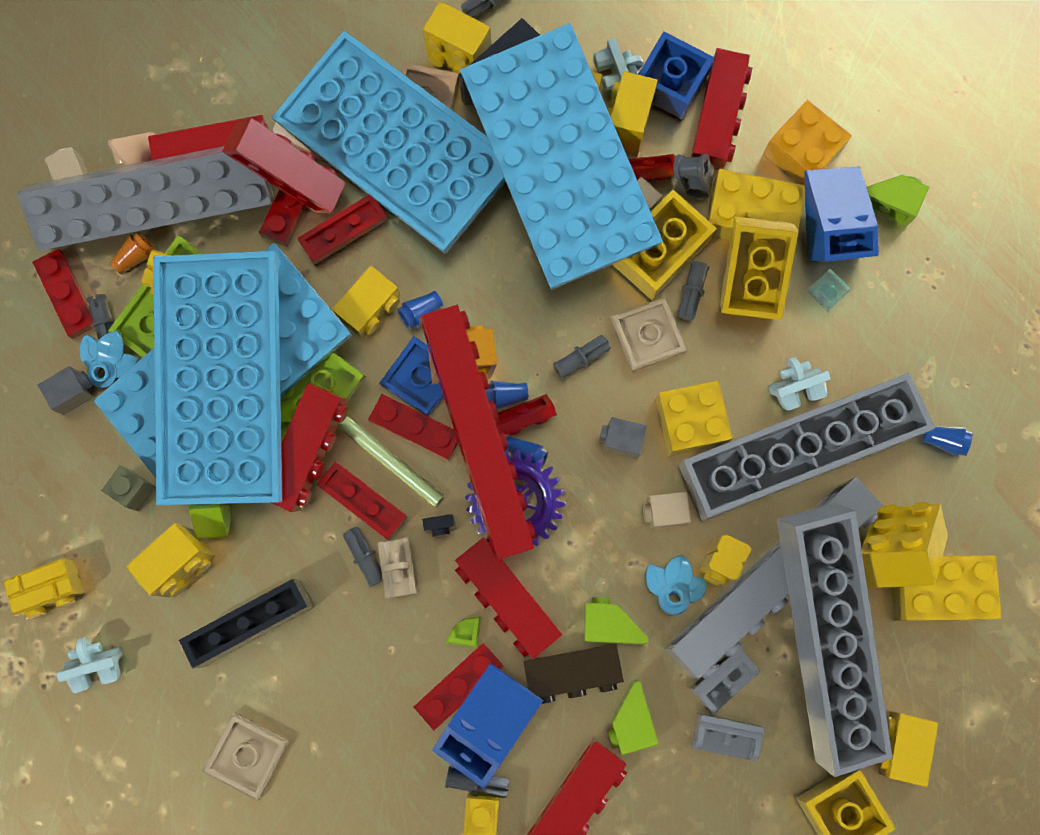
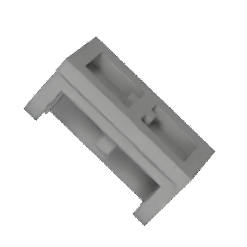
[689,648,760,715]
[691,713,765,761]

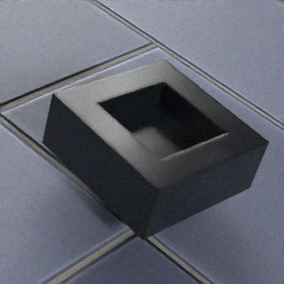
[422,514,456,538]

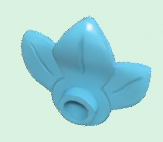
[79,331,138,388]
[646,555,707,615]

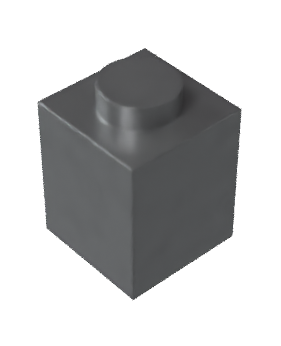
[38,366,94,416]
[599,417,647,459]

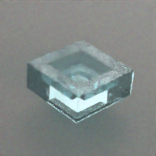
[807,269,851,311]

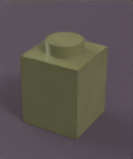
[101,465,156,511]

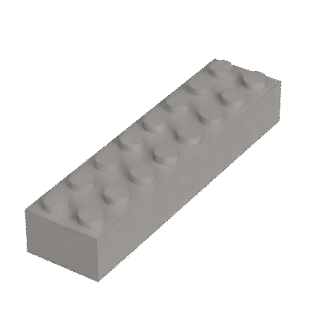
[17,146,274,251]
[679,372,935,521]
[664,477,883,679]
[777,504,893,777]

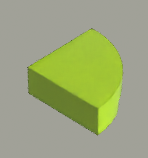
[446,616,482,648]

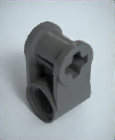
[674,154,714,199]

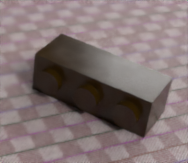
[523,644,624,704]

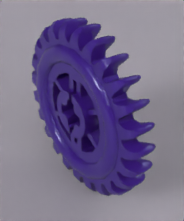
[465,450,566,546]

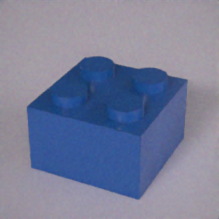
[638,31,715,120]

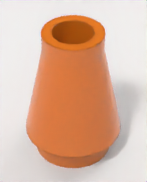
[110,232,155,275]

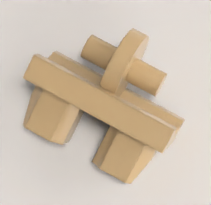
[378,538,417,598]

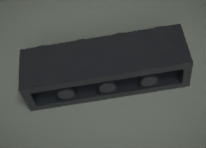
[179,579,314,669]

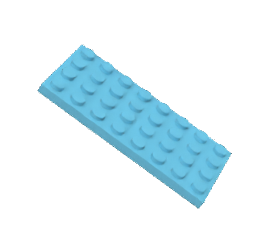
[460,23,663,290]
[271,31,505,254]
[94,243,352,478]
[153,251,282,505]

